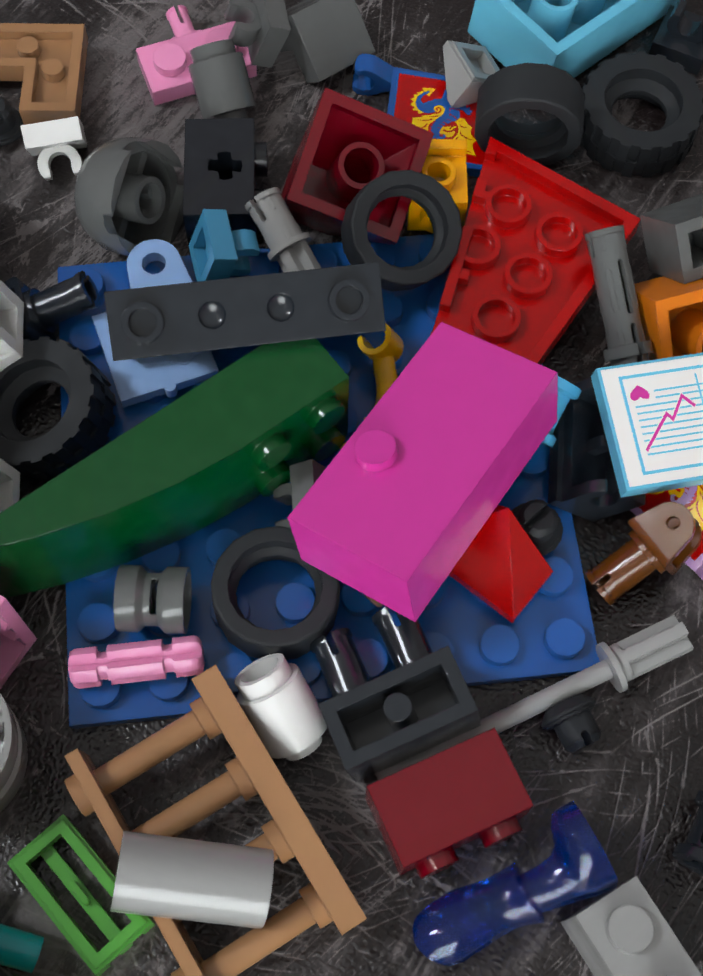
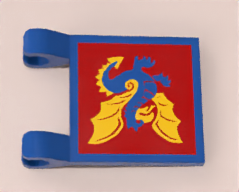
[352,54,485,177]

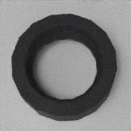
[474,63,585,165]
[341,170,462,292]
[211,526,340,660]

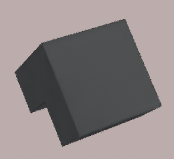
[280,0,376,83]

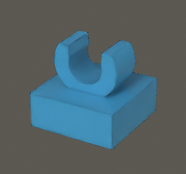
[188,209,260,282]

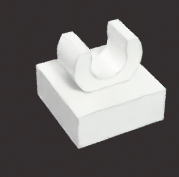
[20,116,87,181]

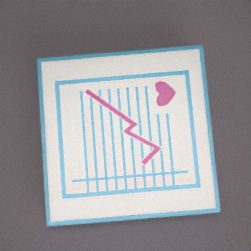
[591,352,703,498]

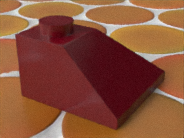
[281,87,434,245]

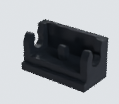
[548,377,645,522]

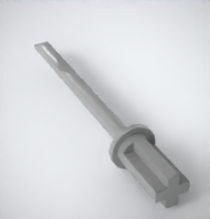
[375,615,694,781]

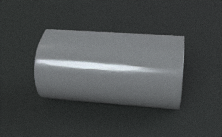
[110,831,274,929]

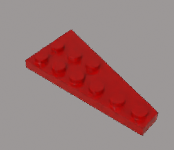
[430,136,641,365]

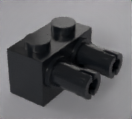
[310,607,481,782]

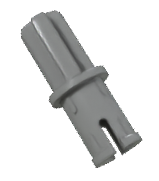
[245,187,321,272]

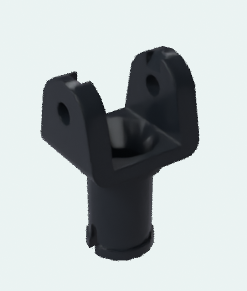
[4,271,101,341]

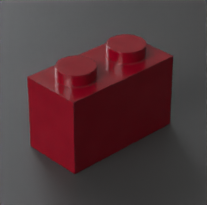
[365,727,534,879]

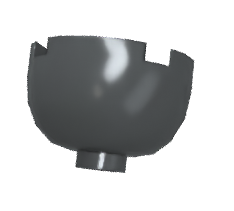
[74,137,184,256]

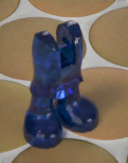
[412,801,619,967]

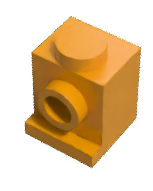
[407,139,468,233]

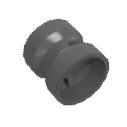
[113,564,192,634]

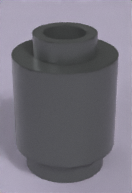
[188,39,256,119]

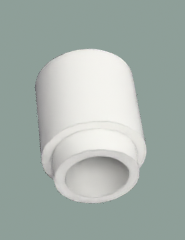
[235,653,327,761]

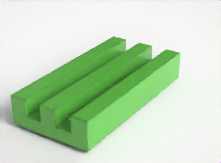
[7,814,156,976]

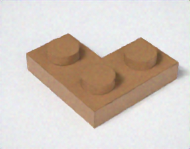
[0,23,88,125]

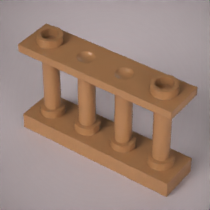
[64,664,367,976]

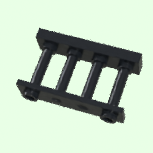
[104,262,386,361]

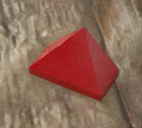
[449,505,553,623]

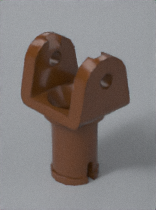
[585,502,702,606]

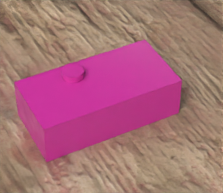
[287,322,558,622]

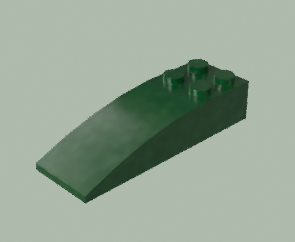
[0,339,349,598]

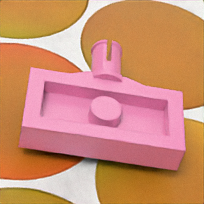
[136,5,257,106]

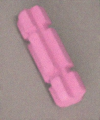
[68,635,205,689]

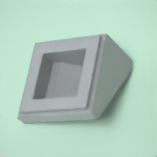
[443,40,500,108]

